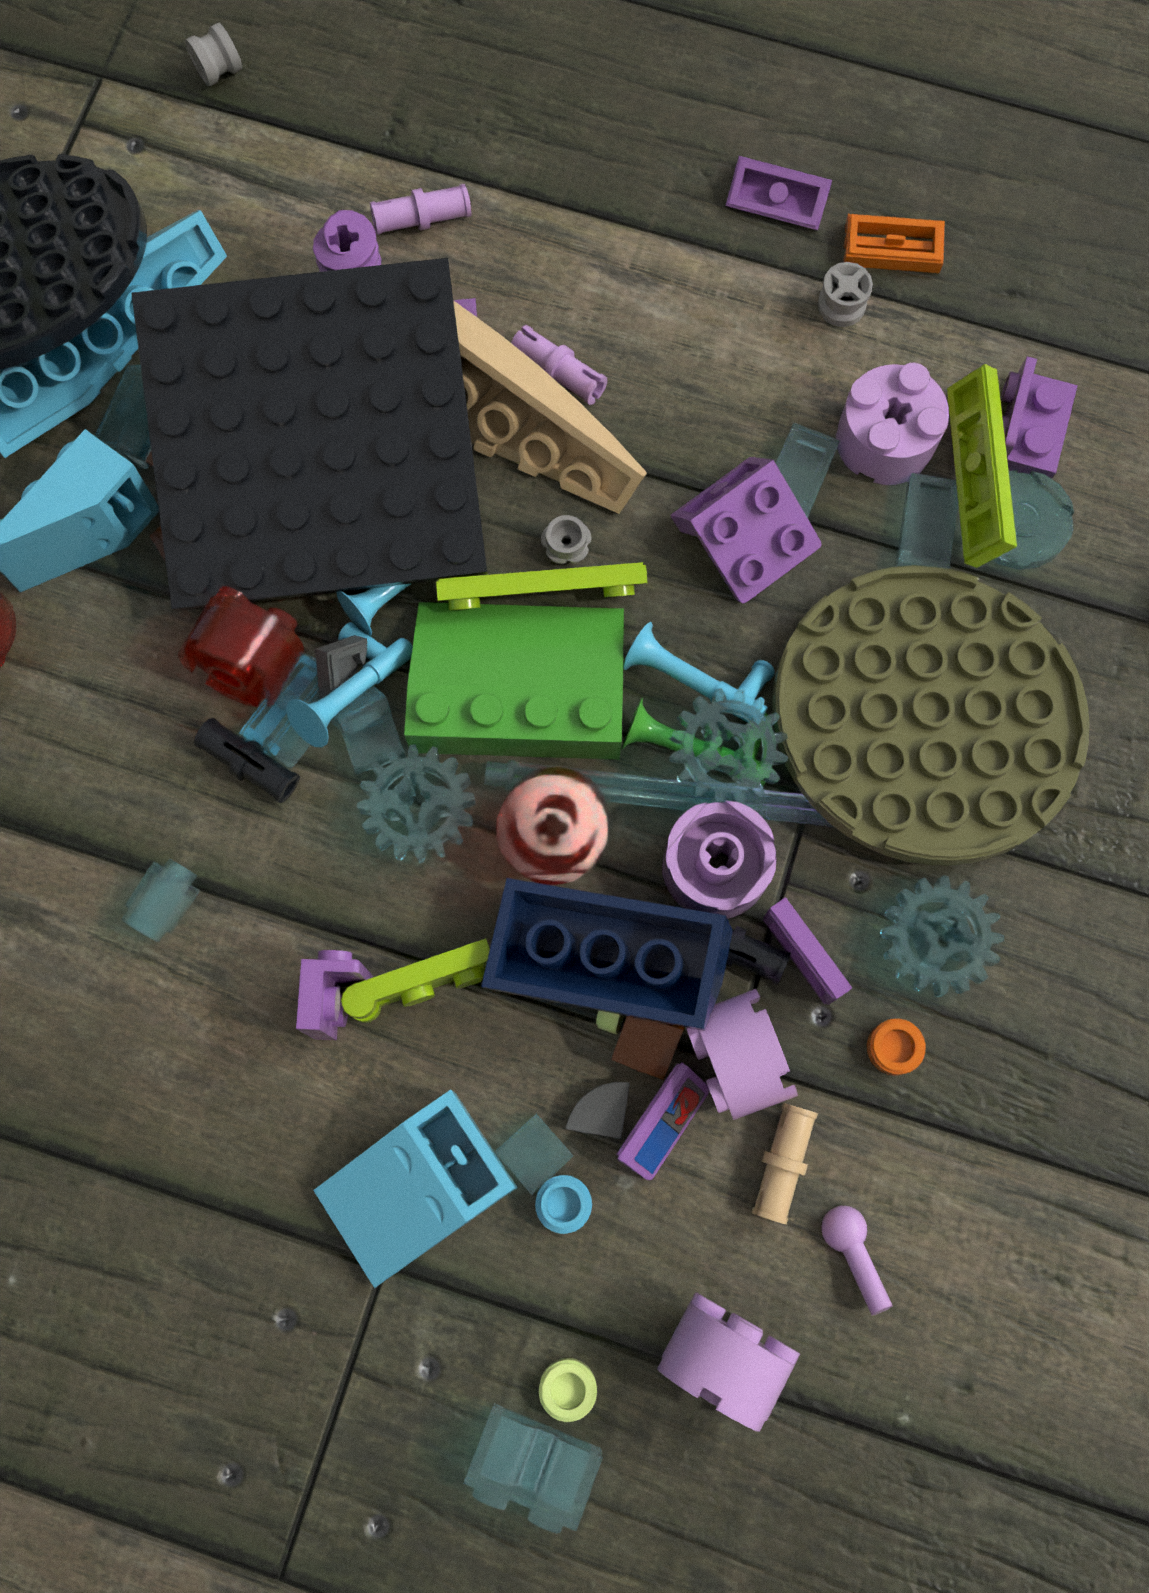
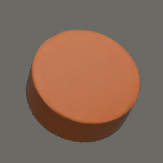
[867,1019,926,1076]

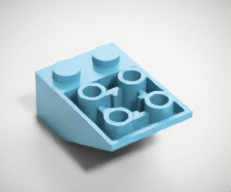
[0,429,159,592]
[313,1090,518,1288]

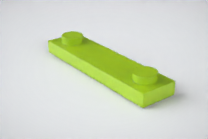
[947,364,1017,568]
[436,562,647,610]

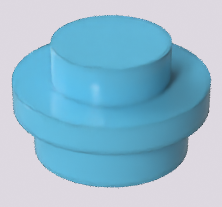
[535,1175,592,1234]

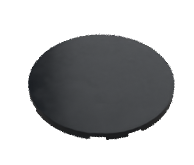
[0,154,147,370]

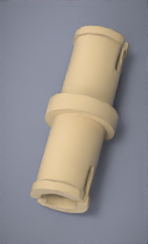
[751,1103,818,1225]

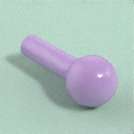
[822,1206,893,1315]

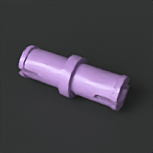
[370,184,471,235]
[511,325,607,405]

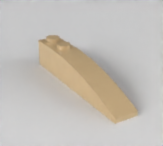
[453,300,647,514]

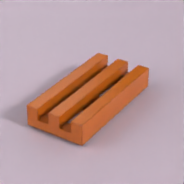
[844,214,945,273]

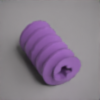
[313,210,382,272]

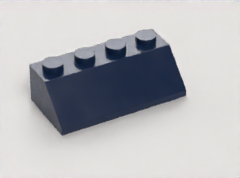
[481,878,733,1031]

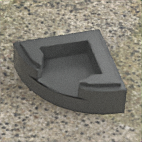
[315,635,367,699]
[566,1082,630,1139]

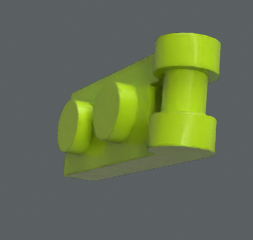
[341,938,490,1023]

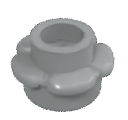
[541,515,591,564]

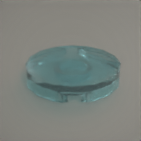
[993,470,1074,570]

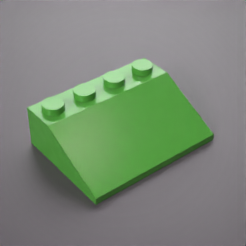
[404,602,624,760]

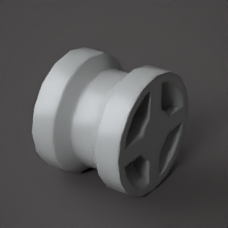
[185,22,242,86]
[817,262,873,327]

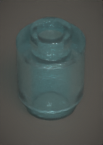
[121,858,200,943]

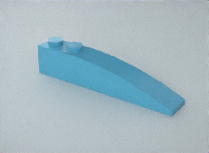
[0,210,227,458]

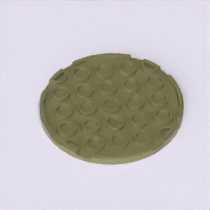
[772,565,1090,866]

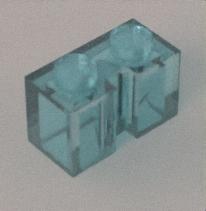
[464,1403,603,1533]

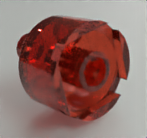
[178,586,304,708]
[496,767,609,885]

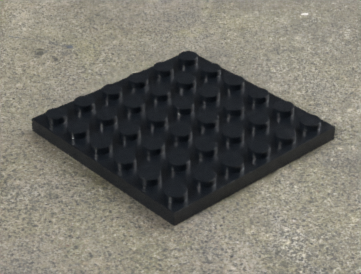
[131,258,488,611]

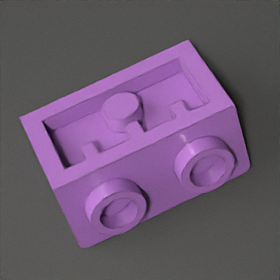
[1000,356,1078,482]
[296,950,373,1040]

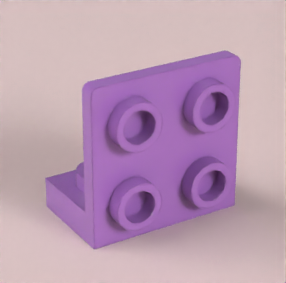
[670,457,822,603]

